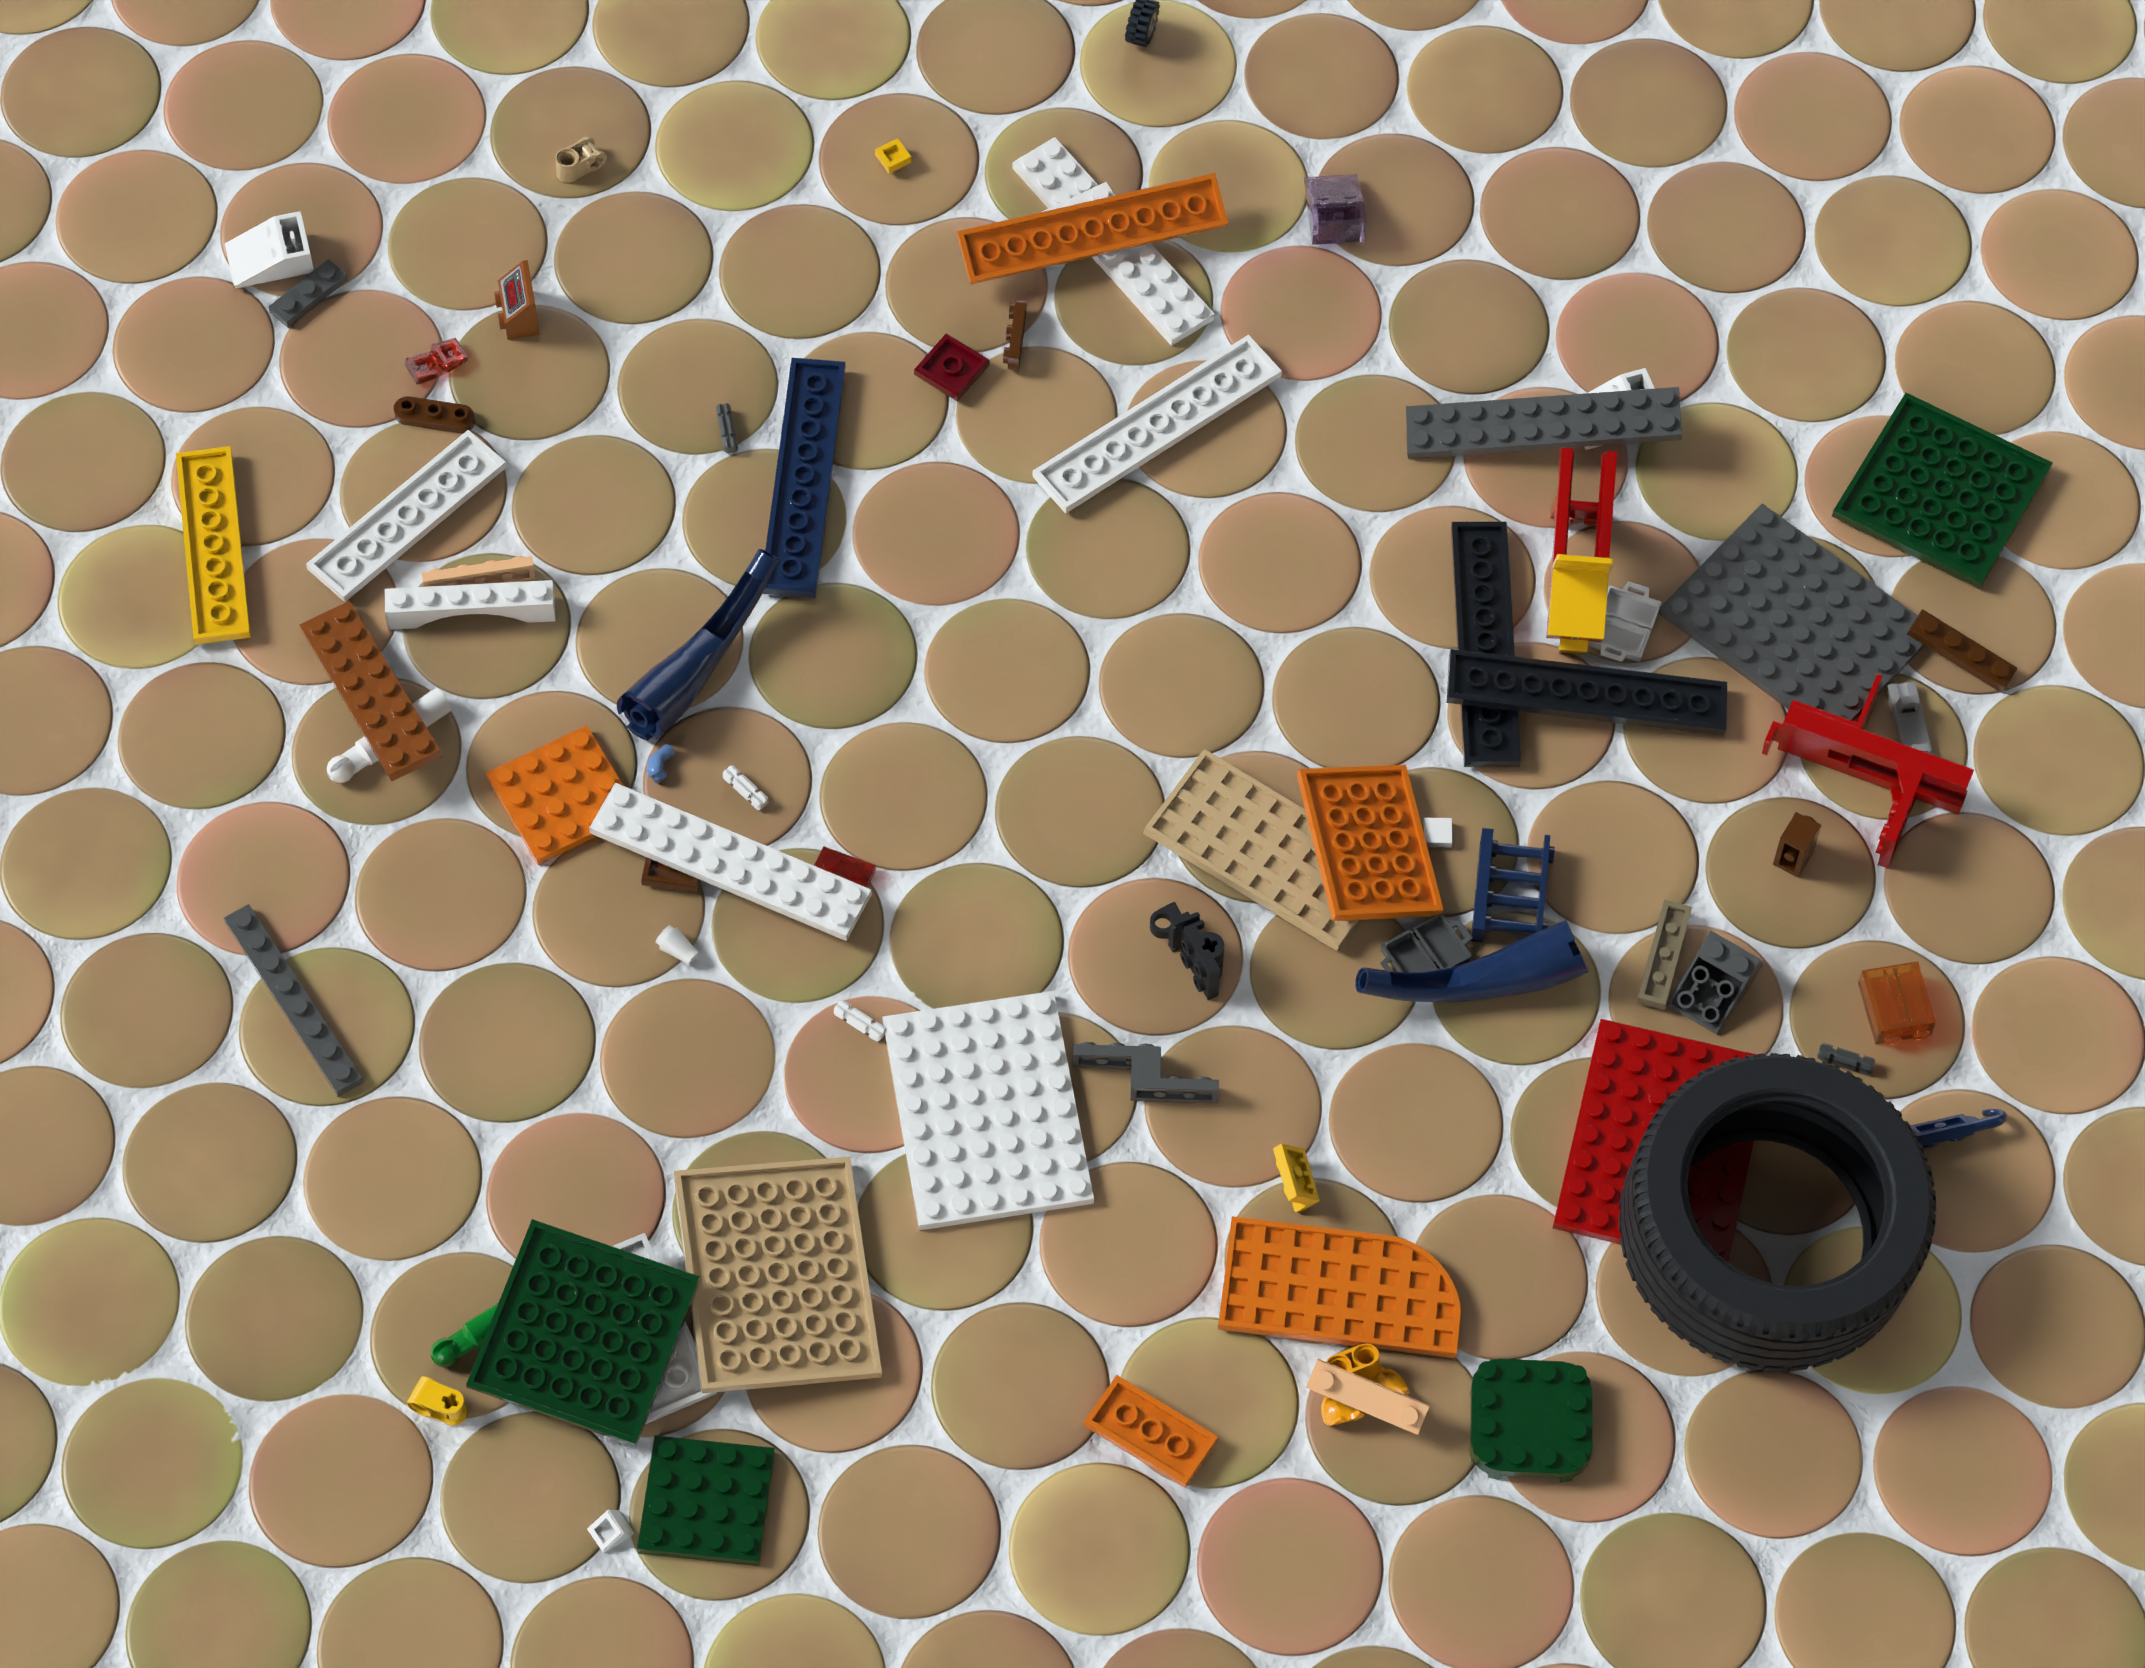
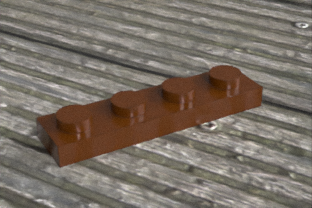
[1907,609,2017,693]

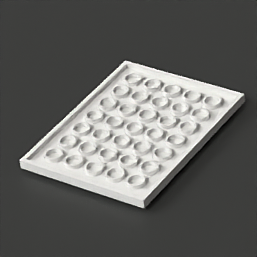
[882,991,1094,1231]

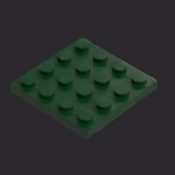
[637,1435,775,1566]

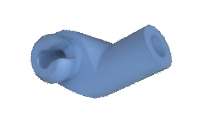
[646,744,675,783]

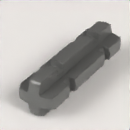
[716,403,738,453]
[1817,1043,1875,1074]

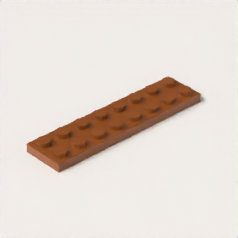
[299,601,443,782]

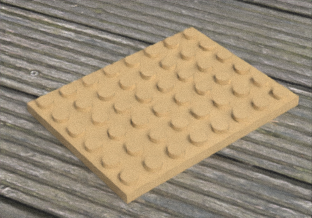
[674,1157,882,1394]

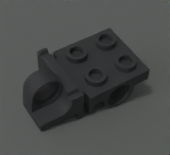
[1150,902,1225,1000]

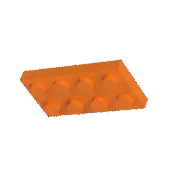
[1084,1375,1218,1488]

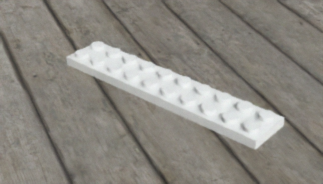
[1012,137,1215,346]
[1033,335,1282,514]
[589,783,872,941]

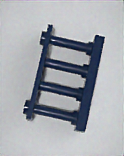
[1471,828,1555,943]

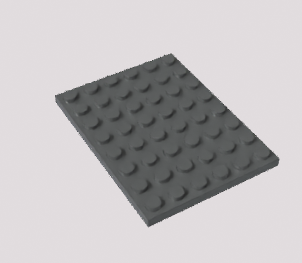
[1658,503,1925,721]

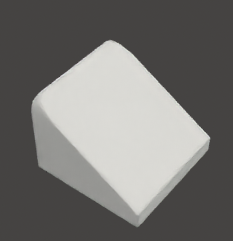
[587,1509,634,1553]

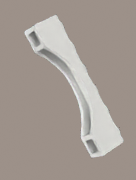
[385,580,556,630]

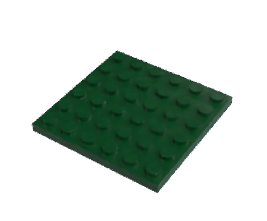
[1832,392,2053,588]
[466,1219,701,1447]

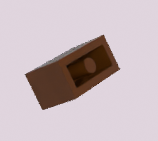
[1773,812,1821,877]

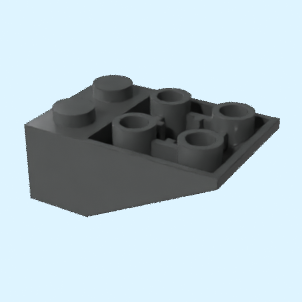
[1667,930,1765,1034]

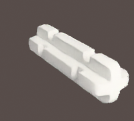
[723,765,769,810]
[834,1000,886,1041]

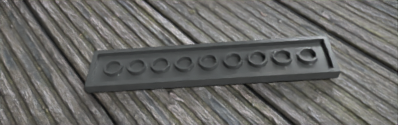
[1406,387,1682,459]

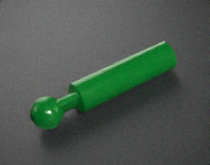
[431,1302,499,1367]

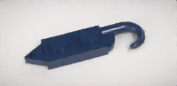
[1911,1109,2007,1148]

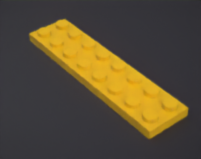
[176,446,251,645]

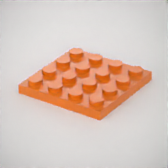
[486,725,623,865]

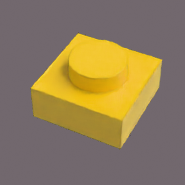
[875,138,912,174]

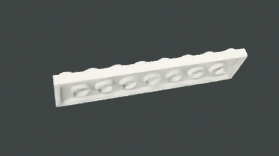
[306,430,507,602]

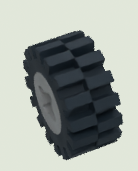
[1125,0,1160,47]

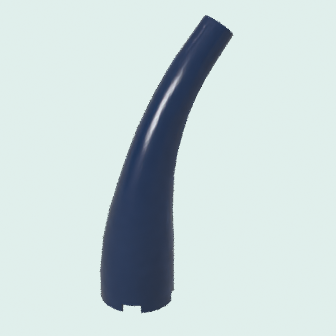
[617,549,781,741]
[1355,921,1588,1003]

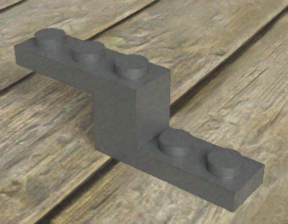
[1073,1042,1219,1103]

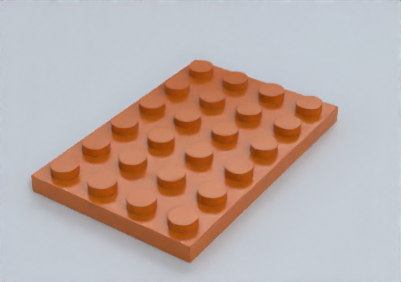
[1297,764,1444,921]

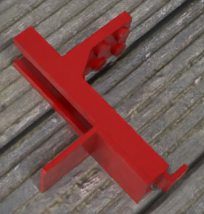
[1762,673,1974,868]

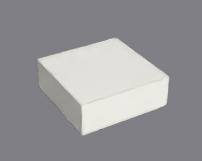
[1423,818,1452,848]

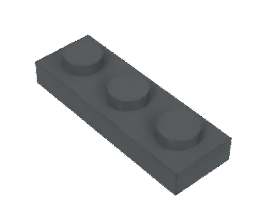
[268,259,348,328]

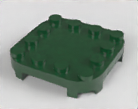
[1469,1359,1592,1483]

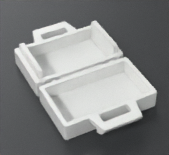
[1588,581,1661,662]

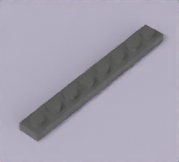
[224,904,363,1097]

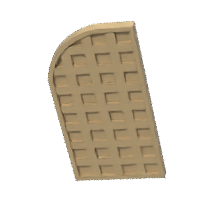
[1143,749,1359,951]

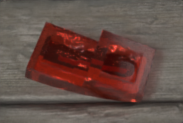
[405,338,468,385]

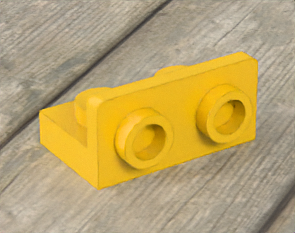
[1273,1143,1320,1213]

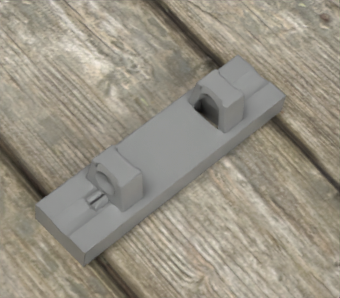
[1886,681,1933,755]

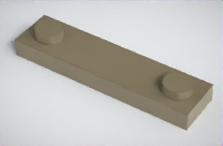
[1637,900,1692,1010]

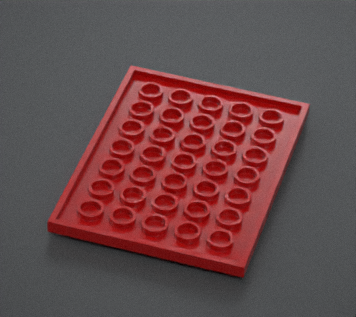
[1552,1019,1757,1262]

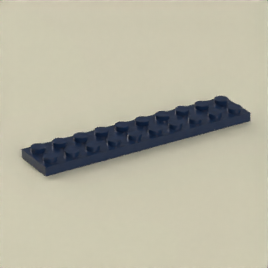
[763,358,846,598]

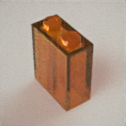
[1858,961,1936,1045]

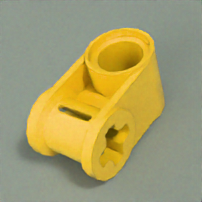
[406,1376,468,1426]

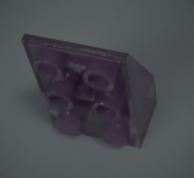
[1304,174,1367,245]

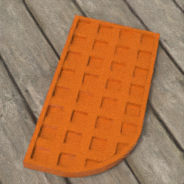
[1218,1216,1461,1358]

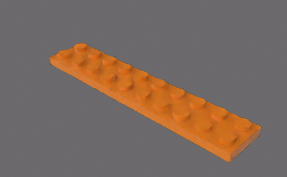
[957,173,1229,285]

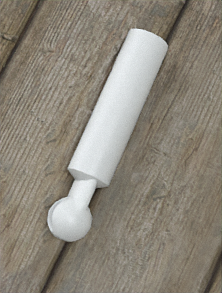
[327,688,452,783]

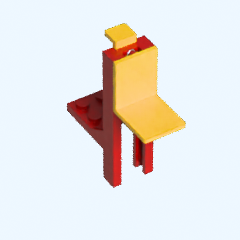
[1546,447,1617,655]

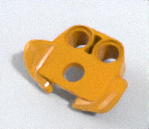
[1321,1344,1411,1425]

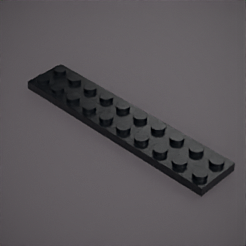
[1451,522,1521,767]
[1446,649,1727,735]

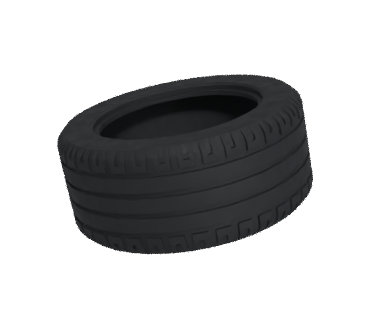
[1618,1053,1937,1372]

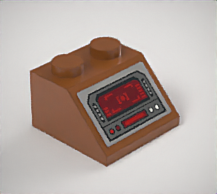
[494,260,539,340]

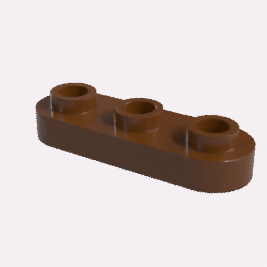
[1003,298,1027,370]
[394,396,475,433]

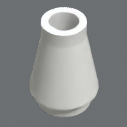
[656,925,699,966]

